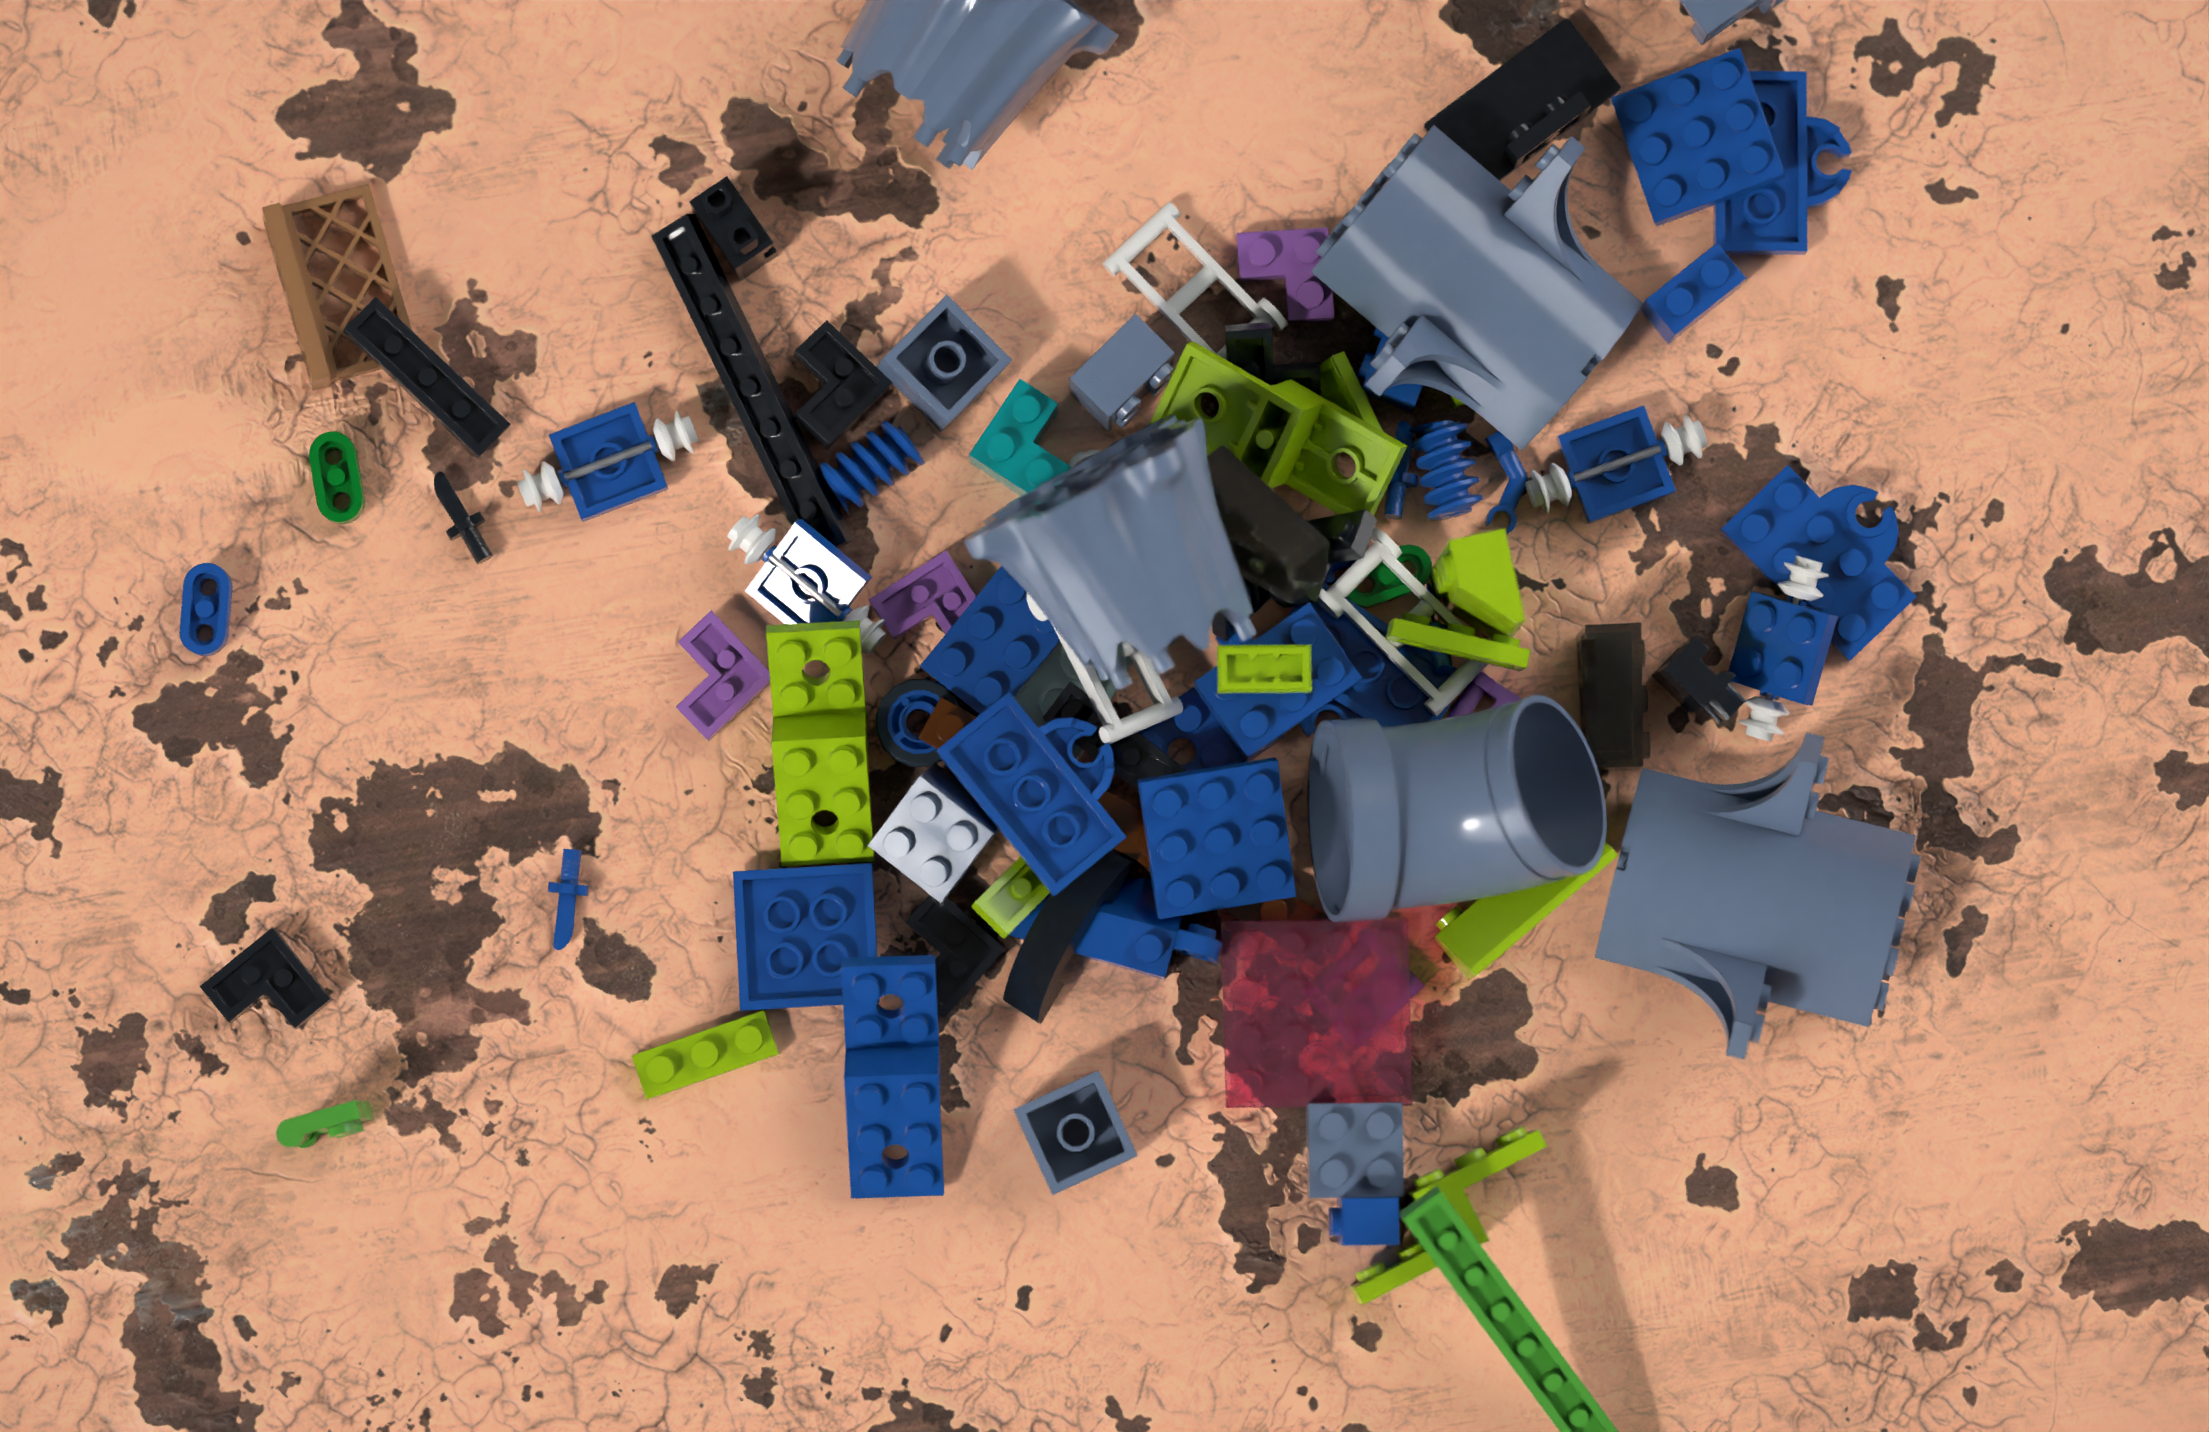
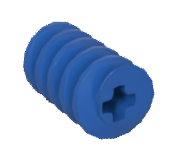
[820,420,925,514]
[1409,420,1483,521]

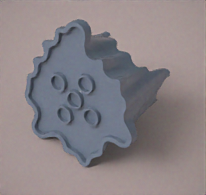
[836,0,1119,170]
[963,415,1257,690]

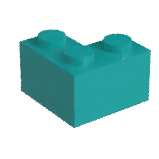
[969,379,1071,496]

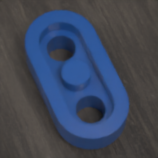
[179,563,233,656]
[1173,923,1223,964]

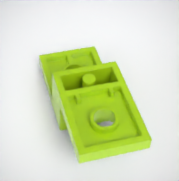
[1150,341,1407,516]
[766,620,874,866]
[1350,1126,1547,1305]

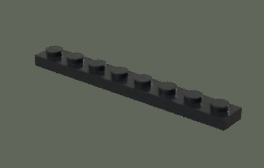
[651,214,854,549]

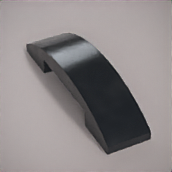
[1042,681,1188,792]
[1003,850,1135,1024]

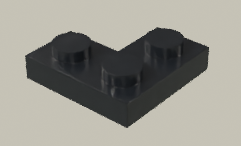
[794,320,893,449]
[1224,322,1321,396]
[1272,509,1378,608]
[905,895,1006,1019]
[200,927,333,1029]

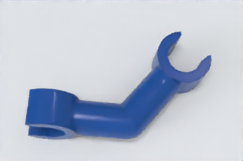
[1485,431,1528,534]

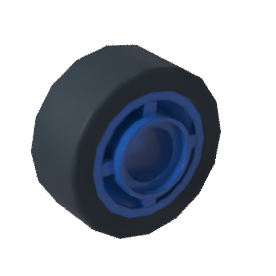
[876,679,960,767]

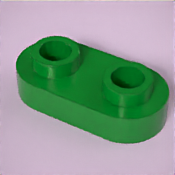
[309,432,365,524]
[1346,545,1432,608]

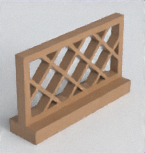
[262,184,412,391]

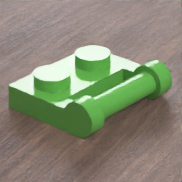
[276,1100,374,1148]

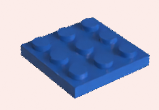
[1611,48,1787,227]
[1137,757,1296,919]
[733,863,880,1011]

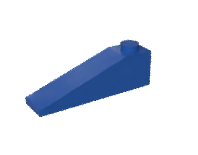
[986,878,1182,980]

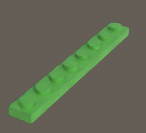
[1398,1185,1618,1432]

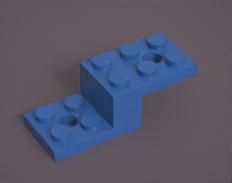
[1139,602,1363,771]
[841,955,944,1199]

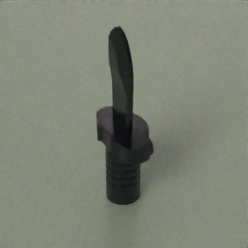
[434,471,493,564]

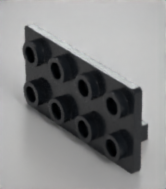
[1424,19,1621,181]

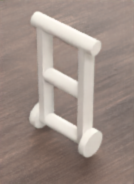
[1102,202,1288,360]
[1317,528,1492,717]
[1027,593,1183,744]

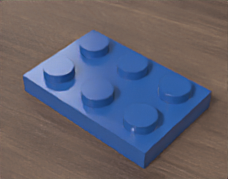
[920,566,1060,715]

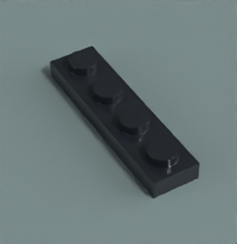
[343,297,510,459]

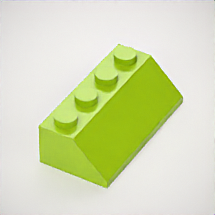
[1430,528,1526,639]
[1433,842,1619,980]

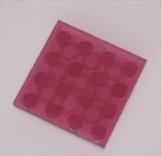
[1221,918,1413,1108]

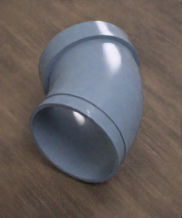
[1307,695,1607,922]

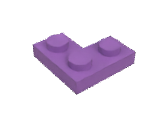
[1236,227,1334,323]
[869,550,976,640]
[676,610,770,741]

